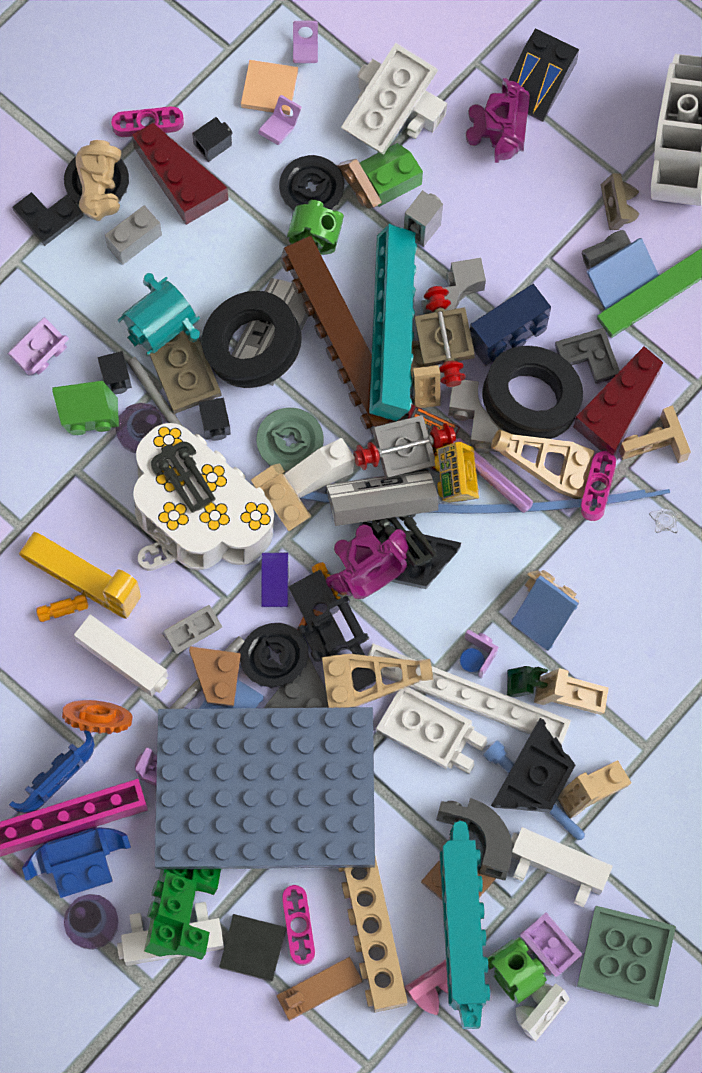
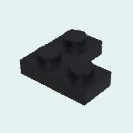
[12,192,84,246]

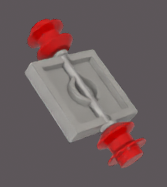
[353,415,456,479]

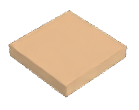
[241,60,298,115]

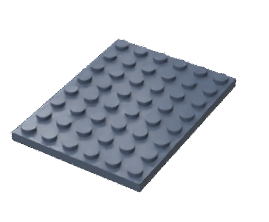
[155,707,375,869]

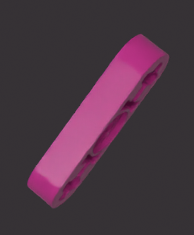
[111,106,184,137]
[581,451,616,521]
[282,885,315,966]

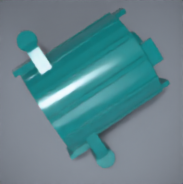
[118,273,200,357]

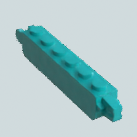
[439,821,490,1029]

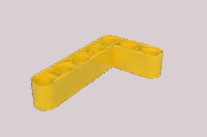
[19,532,141,619]

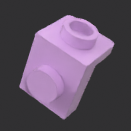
[135,747,157,786]

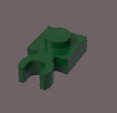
[507,666,548,698]

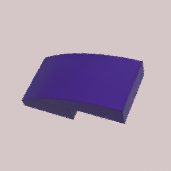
[261,552,289,607]

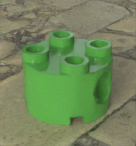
[287,200,344,255]
[487,937,547,1004]

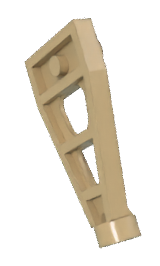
[491,429,595,499]
[322,654,433,708]

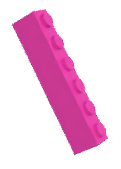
[0,779,148,857]

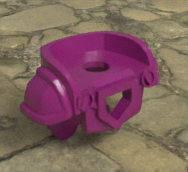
[466,78,530,163]
[326,525,408,599]

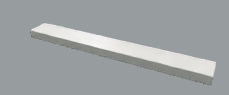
[368,643,571,745]

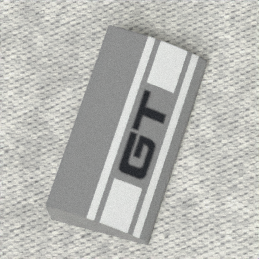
[232,278,309,386]
[326,470,439,526]

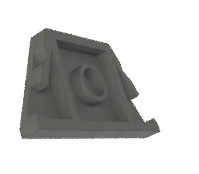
[264,657,328,708]

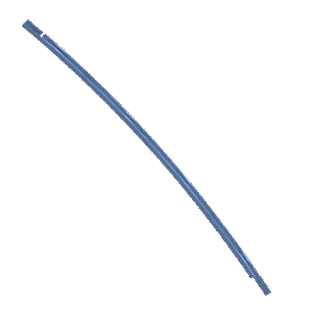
[300,489,670,514]

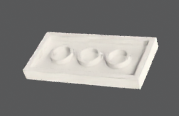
[341,43,438,155]

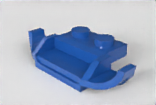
[9,730,95,813]
[22,826,131,898]

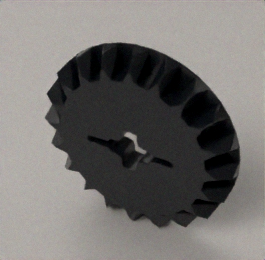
[279,155,344,211]
[64,157,129,204]
[240,623,309,689]

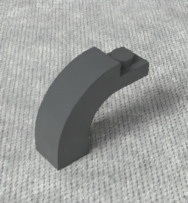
[436,798,512,880]

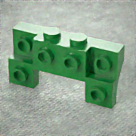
[144,869,221,960]

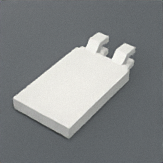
[376,687,487,774]

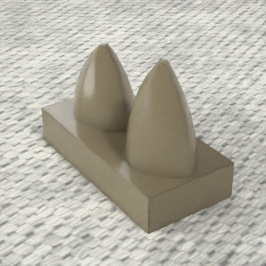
[600,173,640,230]

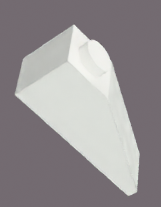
[284,438,355,498]

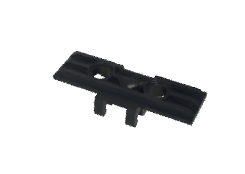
[288,569,376,691]

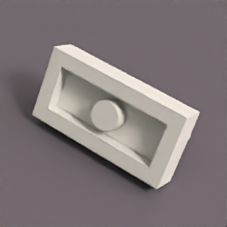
[516,983,570,1042]

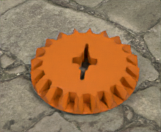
[62,700,133,734]

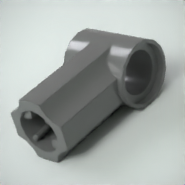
[581,230,631,269]

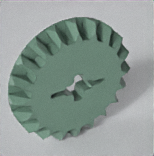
[256,408,324,472]

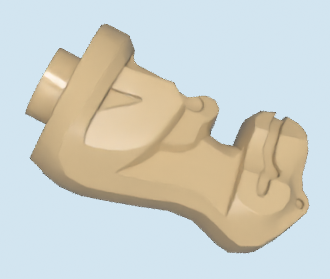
[76,140,121,221]

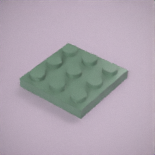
[577,906,676,1008]

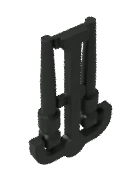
[151,442,216,513]
[371,514,437,567]

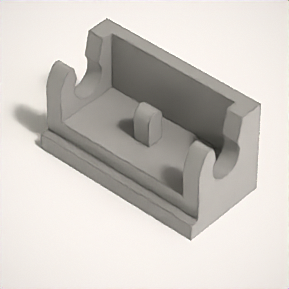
[162,605,223,654]

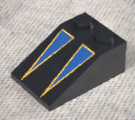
[509,28,579,122]

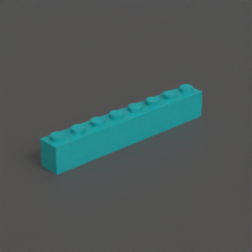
[369,224,417,421]

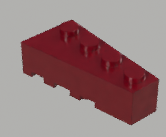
[132,123,229,225]
[573,346,663,455]

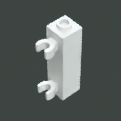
[357,58,447,139]
[74,614,169,697]
[511,827,613,908]
[117,902,224,966]

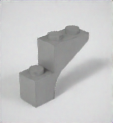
[421,258,486,314]
[448,380,509,456]

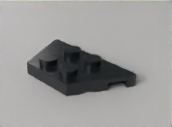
[362,522,461,589]
[491,718,576,812]

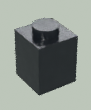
[192,117,233,162]
[97,351,132,394]
[198,397,231,441]

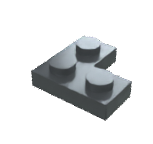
[555,328,620,384]

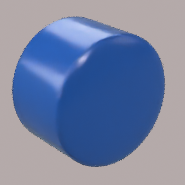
[460,648,485,673]

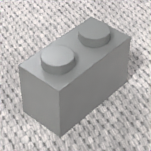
[404,190,443,247]
[105,205,162,265]

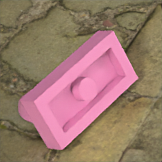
[404,959,448,1015]

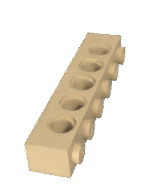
[338,856,408,1013]

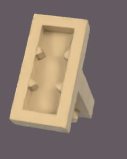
[411,341,441,408]
[619,406,691,463]
[251,463,311,531]
[534,668,609,715]
[558,760,631,819]

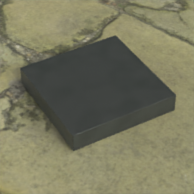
[219,914,286,982]

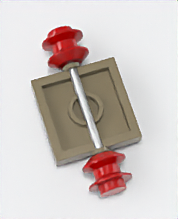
[414,286,475,387]

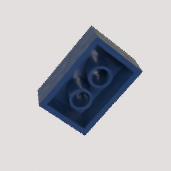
[470,283,551,366]

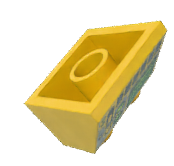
[435,442,479,503]

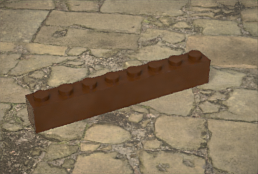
[280,236,403,435]

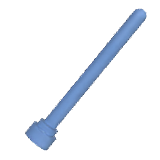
[483,740,585,840]

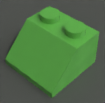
[359,143,423,207]
[52,381,119,435]

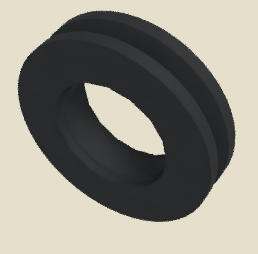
[202,291,302,388]
[482,346,583,439]

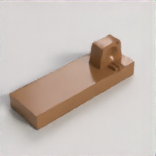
[276,957,362,1021]

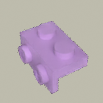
[7,317,69,375]
[519,912,583,977]

